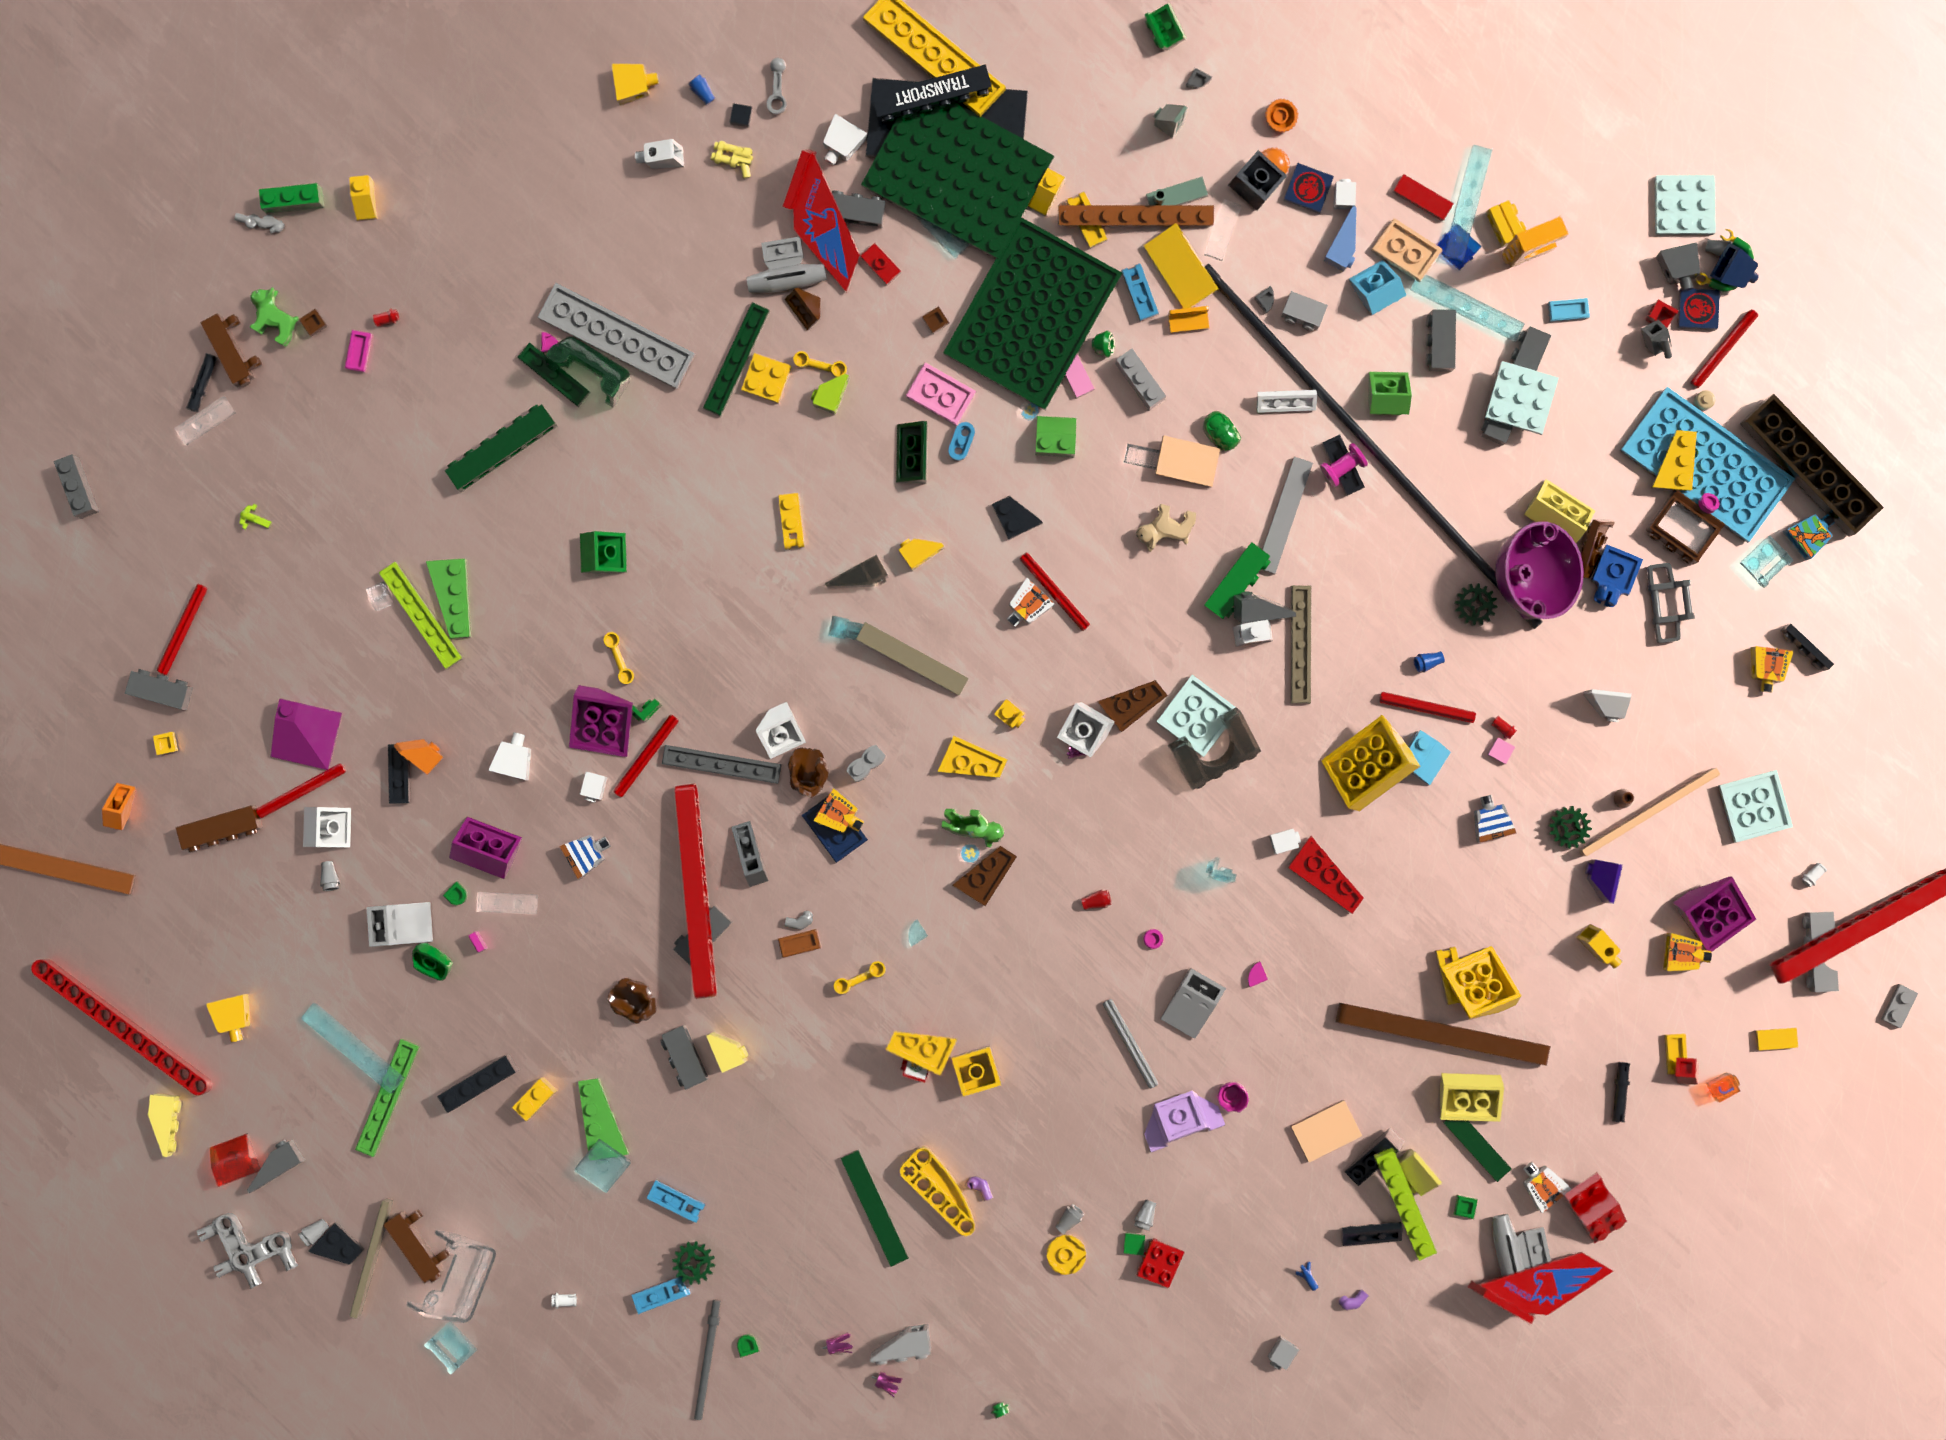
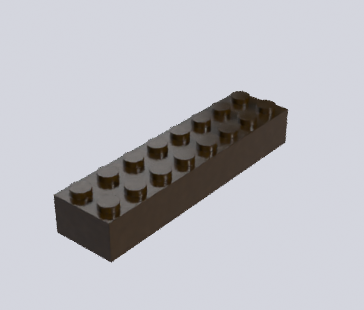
[1740,394,1884,537]

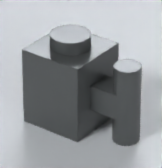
[1641,320,1673,359]

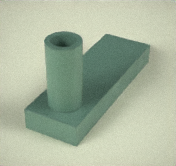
[1146,177,1208,205]

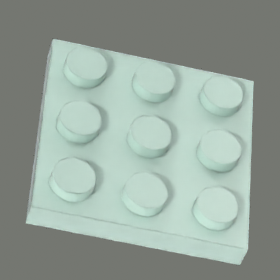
[1655,175,1716,235]
[1485,361,1559,435]
[1156,675,1239,757]
[1718,770,1793,843]

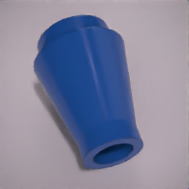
[688,74,715,105]
[1414,651,1445,673]

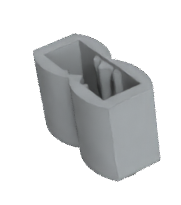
[847,745,886,782]

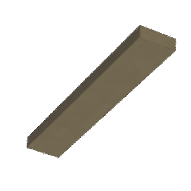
[1291,585,1311,704]
[856,622,969,695]
[350,1199,393,1319]

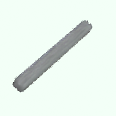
[1103,999,1158,1089]

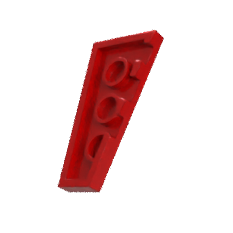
[1288,836,1364,914]

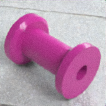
[1320,443,1368,487]

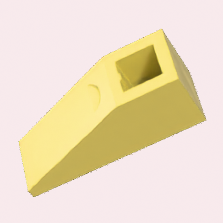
[148,1093,181,1157]

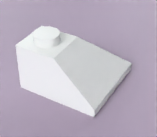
[1584,689,1632,722]
[756,702,806,759]

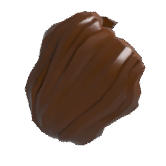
[788,747,829,798]
[607,978,656,1024]

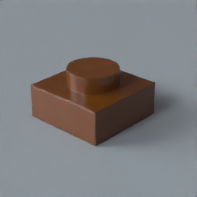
[922,306,949,334]
[299,309,327,337]

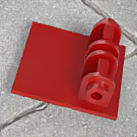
[1136,1238,1185,1288]

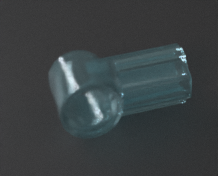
[828,616,863,640]

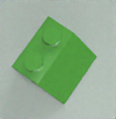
[1368,372,1412,415]
[1035,416,1076,457]

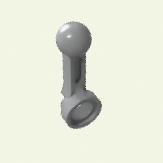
[767,58,787,114]

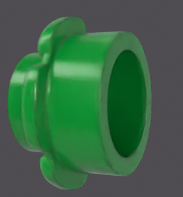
[991,1402,1010,1419]

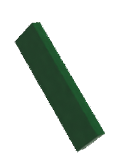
[517,342,591,407]
[1443,1120,1512,1182]

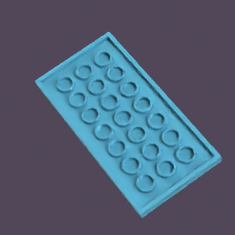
[1620,387,1795,543]

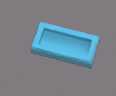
[1548,298,1590,322]

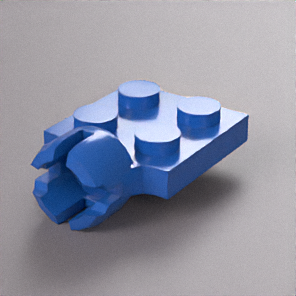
[1591,544,1643,607]

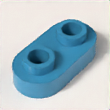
[948,422,975,461]

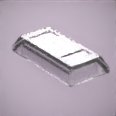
[1123,443,1160,470]

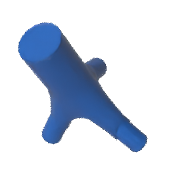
[1296,1262,1319,1291]

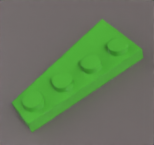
[426,559,471,639]
[578,1078,629,1160]

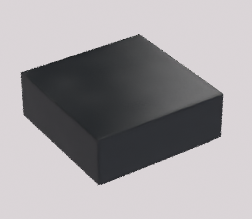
[730,103,753,127]

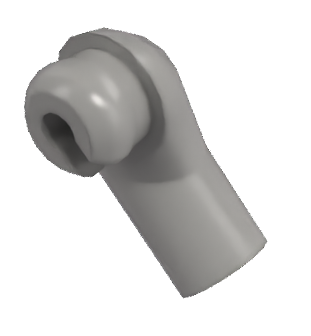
[785,911,813,930]

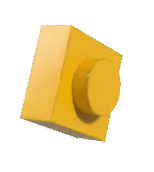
[153,732,178,755]

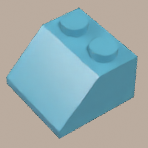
[1349,260,1406,315]
[1408,730,1451,785]

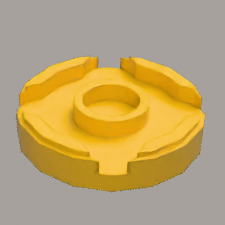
[1047,1234,1086,1275]

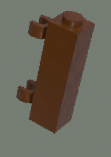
[200,313,262,387]
[384,1210,450,1283]

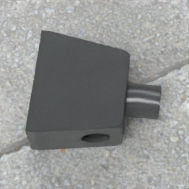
[1656,242,1700,292]

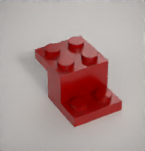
[1564,1173,1627,1244]

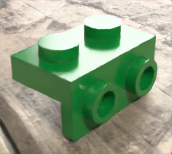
[1144,3,1187,50]

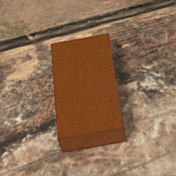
[778,929,821,958]

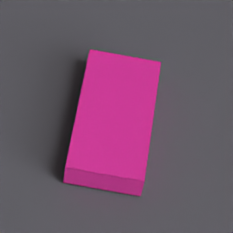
[345,330,372,373]

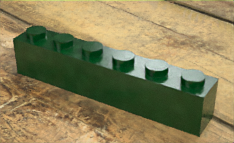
[445,404,558,492]

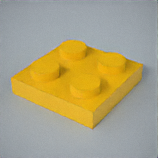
[741,353,791,404]

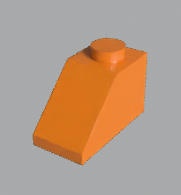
[394,739,443,775]
[102,783,136,830]

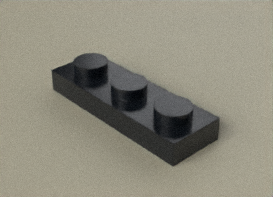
[1321,434,1365,496]
[1780,623,1834,671]
[388,744,410,804]
[1341,1222,1402,1246]

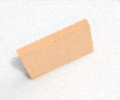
[1371,218,1443,283]
[1155,436,1220,487]
[1291,1100,1362,1162]

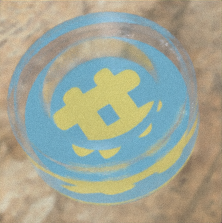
[1020,400,1040,420]
[960,843,980,863]

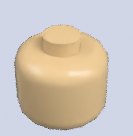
[1694,390,1716,411]

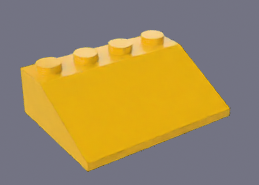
[1321,715,1420,812]

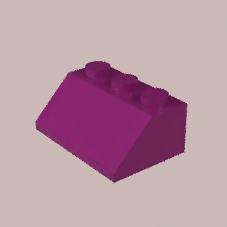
[449,817,522,879]

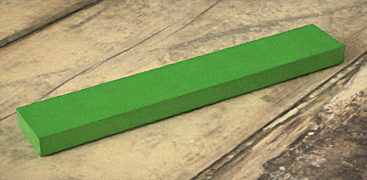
[355,1039,420,1157]

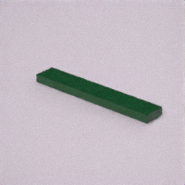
[703,302,770,417]
[841,1150,909,1267]

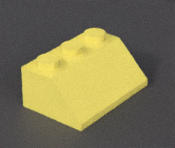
[1524,479,1595,543]
[1440,1073,1504,1122]

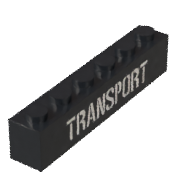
[871,64,992,123]

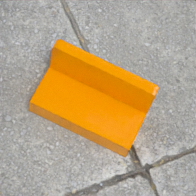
[1168,306,1210,334]

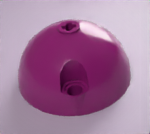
[1495,522,1584,620]

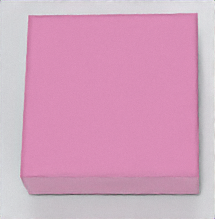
[1488,738,1515,764]

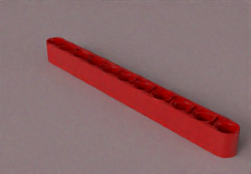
[675,783,717,999]
[1770,868,1946,984]
[31,959,212,1095]

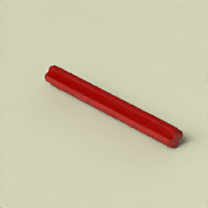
[1690,309,1759,389]
[1020,552,1090,631]
[157,584,207,675]
[1379,692,1476,723]
[613,715,679,797]
[256,763,346,818]

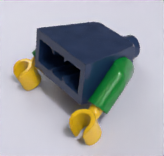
[1696,229,1759,292]

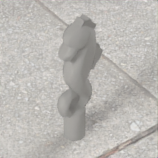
[234,213,285,233]

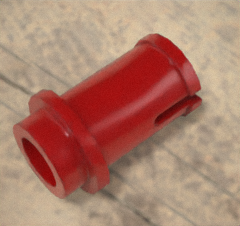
[373,308,400,327]
[1491,715,1517,739]

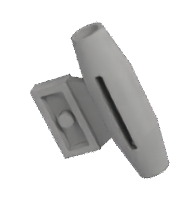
[747,237,826,293]
[1492,1214,1551,1277]

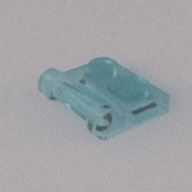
[1740,535,1793,588]
[424,1321,477,1374]

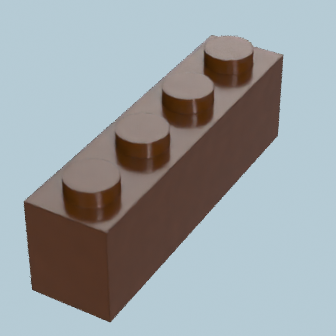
[175,805,262,853]

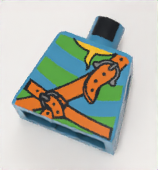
[1783,514,1835,561]

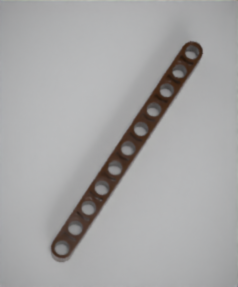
[1335,1003,1551,1066]

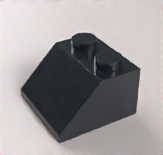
[1228,150,1287,210]

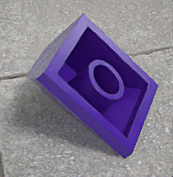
[1585,859,1623,904]

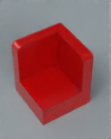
[1645,299,1679,328]
[1675,1057,1699,1085]

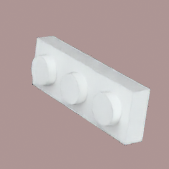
[1257,390,1317,413]

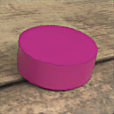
[1698,493,1720,514]
[1143,929,1163,949]

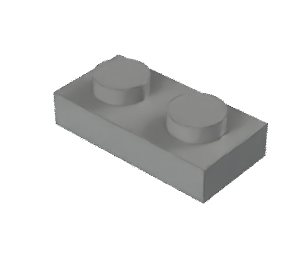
[1881,984,1918,1028]

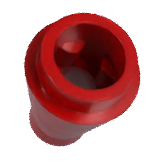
[1081,889,1112,910]

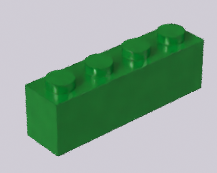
[1204,542,1271,619]

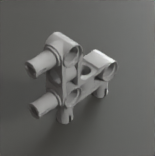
[197,1213,298,1289]

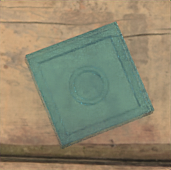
[575,1139,631,1193]

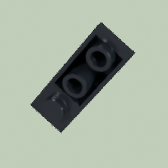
[1345,1128,1404,1186]

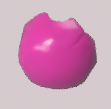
[1218,1082,1249,1113]

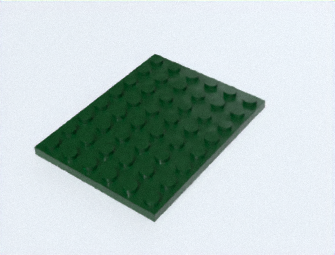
[861,102,1055,259]
[943,217,1122,411]

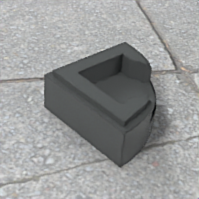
[1186,68,1212,89]
[1254,286,1274,314]

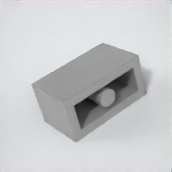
[1281,291,1328,331]

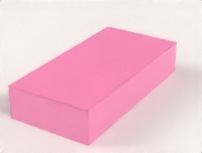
[1065,355,1094,398]

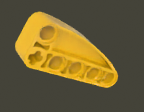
[900,1146,975,1236]

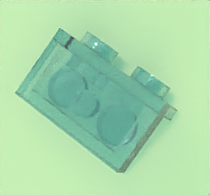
[1206,857,1236,884]

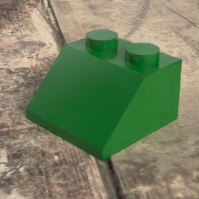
[580,531,627,574]

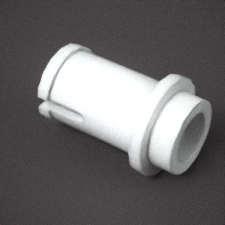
[1802,862,1827,887]
[552,1293,577,1309]

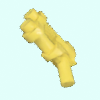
[711,141,753,179]

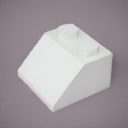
[1057,702,1115,757]
[303,807,351,847]

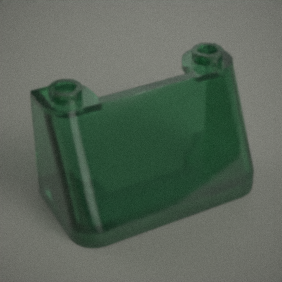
[545,337,630,408]

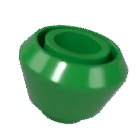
[1092,331,1115,358]

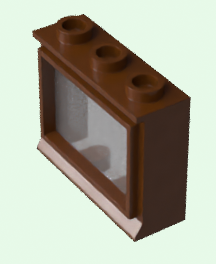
[1646,490,1726,565]

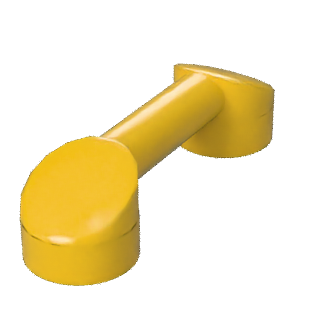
[793,351,847,378]
[604,632,634,685]
[834,961,886,995]

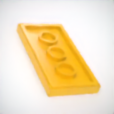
[1144,223,1218,308]

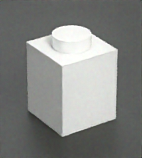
[1334,179,1356,210]
[580,772,607,803]
[1269,829,1301,854]

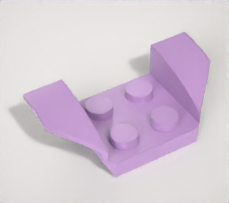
[1144,1091,1225,1152]

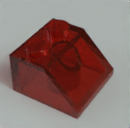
[210,1133,260,1187]

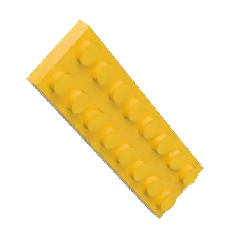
[863,0,1006,117]

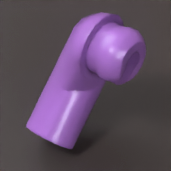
[967,1176,993,1201]
[1339,1289,1369,1310]

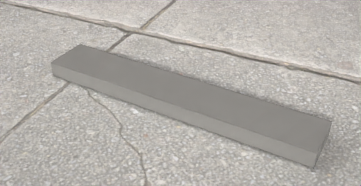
[1261,456,1313,574]

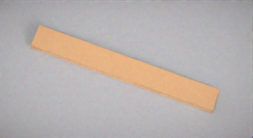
[1578,768,1720,856]

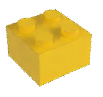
[952,1046,1001,1097]

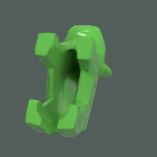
[250,287,299,347]
[941,809,1004,848]

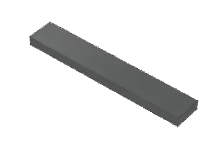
[662,745,782,784]

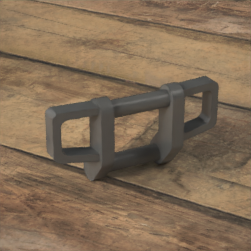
[1647,563,1696,643]

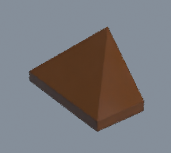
[784,288,820,330]

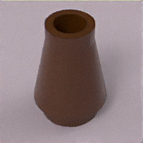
[1614,789,1634,808]

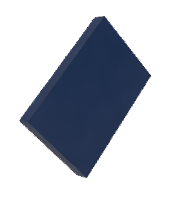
[801,796,868,863]

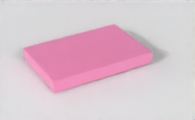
[906,363,976,426]

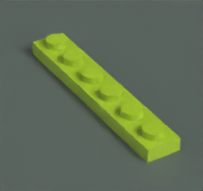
[379,562,463,669]
[1374,1148,1437,1261]

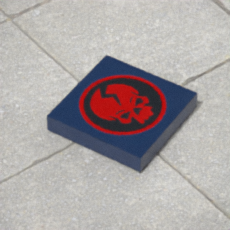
[1284,163,1334,214]
[1677,288,1720,330]

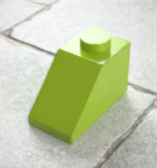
[811,374,850,415]

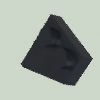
[992,496,1043,540]
[309,1222,365,1265]

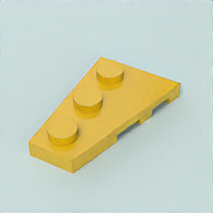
[1651,430,1697,491]
[938,736,1007,778]
[886,1031,957,1075]

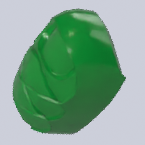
[1203,411,1241,452]
[412,942,453,981]

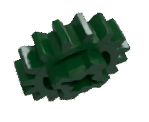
[1454,583,1498,626]
[1548,806,1592,849]
[672,1241,715,1285]

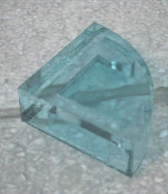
[908,919,928,947]

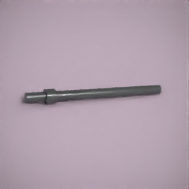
[694,1300,721,1420]

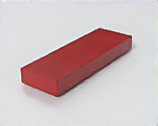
[1393,174,1454,221]

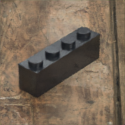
[437,1054,519,1113]

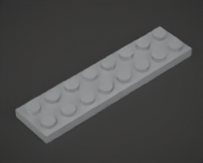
[538,283,695,389]

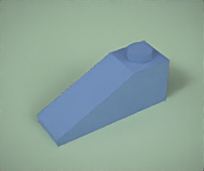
[1323,206,1357,272]

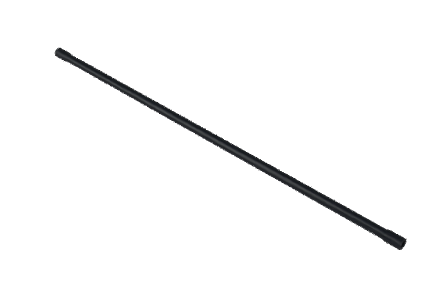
[1205,263,1543,629]

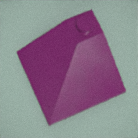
[569,685,633,757]
[270,699,342,770]
[1673,876,1757,952]

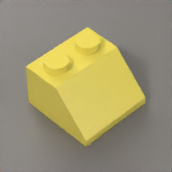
[707,1032,749,1073]
[1398,1148,1442,1196]

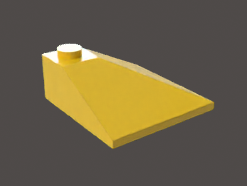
[1440,946,1521,1019]

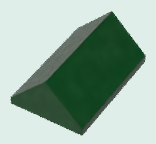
[896,421,928,484]

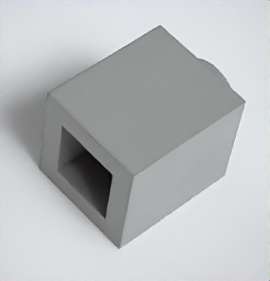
[1268,1336,1299,1370]

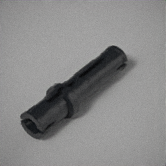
[186,353,218,413]
[1612,1062,1631,1123]

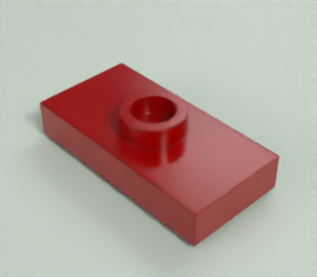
[860,243,901,285]

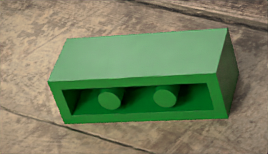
[259,183,324,214]

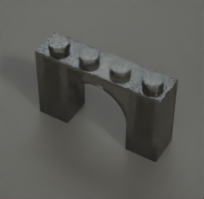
[1168,707,1262,790]

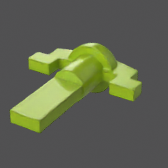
[240,504,271,530]

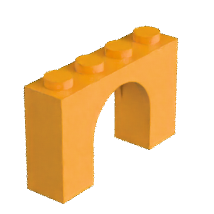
[1502,216,1569,268]

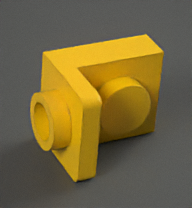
[994,699,1025,729]

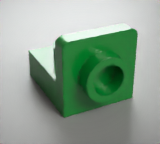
[632,698,662,722]

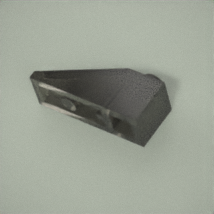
[825,555,888,589]

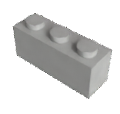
[1115,349,1166,411]

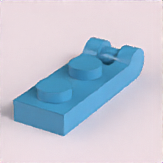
[1121,263,1159,321]
[646,1180,706,1223]
[631,1276,691,1314]

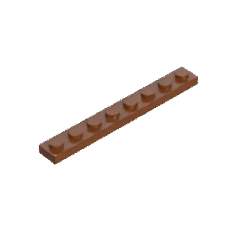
[1058,205,1214,225]

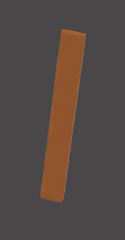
[0,844,136,894]

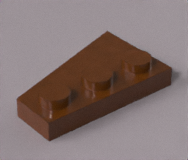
[1581,519,1615,578]
[1097,680,1168,732]
[953,846,1017,906]

